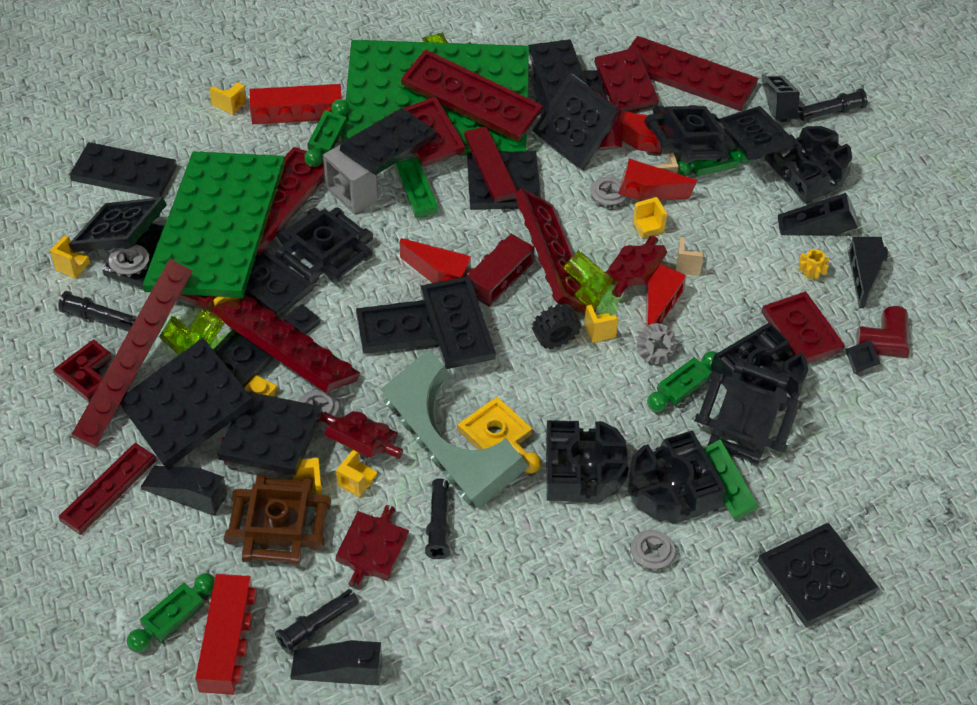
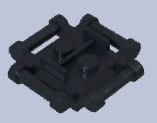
[644,105,736,163]
[275,207,373,284]
[694,357,804,466]

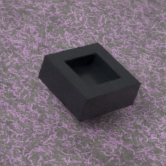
[284,304,320,335]
[845,340,880,373]

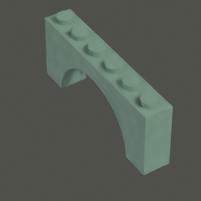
[381,349,529,509]

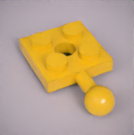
[457,397,542,474]

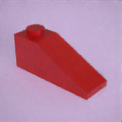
[620,111,665,154]
[618,158,697,201]
[400,238,471,283]
[645,264,687,340]

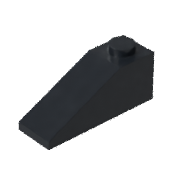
[762,75,800,122]
[777,193,858,235]
[848,237,888,308]
[141,466,227,516]
[290,640,382,686]

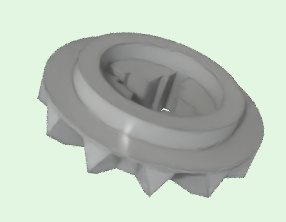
[590,177,627,208]
[108,245,150,278]
[637,323,678,364]
[298,390,339,426]
[630,530,675,572]

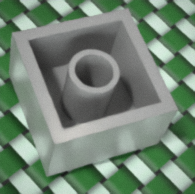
[323,145,378,214]

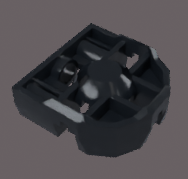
[764,126,853,203]
[711,322,809,411]
[546,420,629,503]
[628,430,726,523]

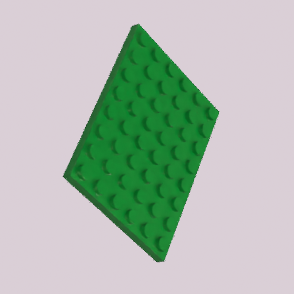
[341,39,529,156]

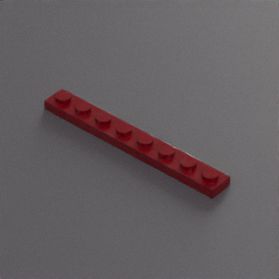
[71,259,193,449]

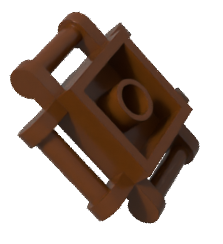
[223,475,332,566]

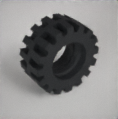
[532,304,581,349]

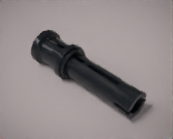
[798,88,868,121]
[58,290,137,331]
[425,478,451,559]
[275,589,359,654]

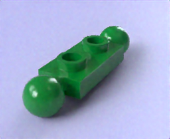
[305,99,349,167]
[676,149,752,177]
[647,351,717,412]
[126,573,215,653]

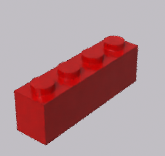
[249,84,342,124]
[195,574,257,695]

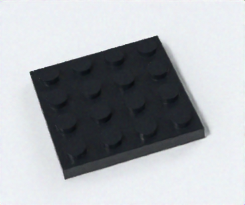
[120,338,256,469]

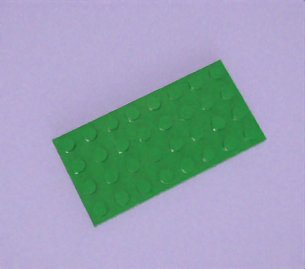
[143,151,285,298]

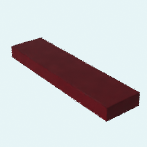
[464,126,517,203]
[58,442,156,535]

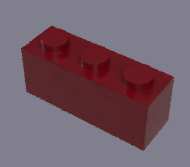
[465,233,535,307]

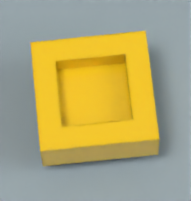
[244,375,278,397]

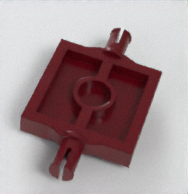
[602,235,668,298]
[320,411,403,459]
[335,505,409,589]

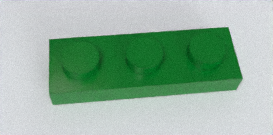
[395,158,438,218]
[704,439,760,521]

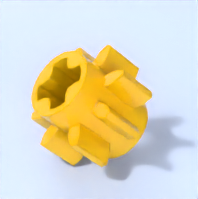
[798,249,829,279]

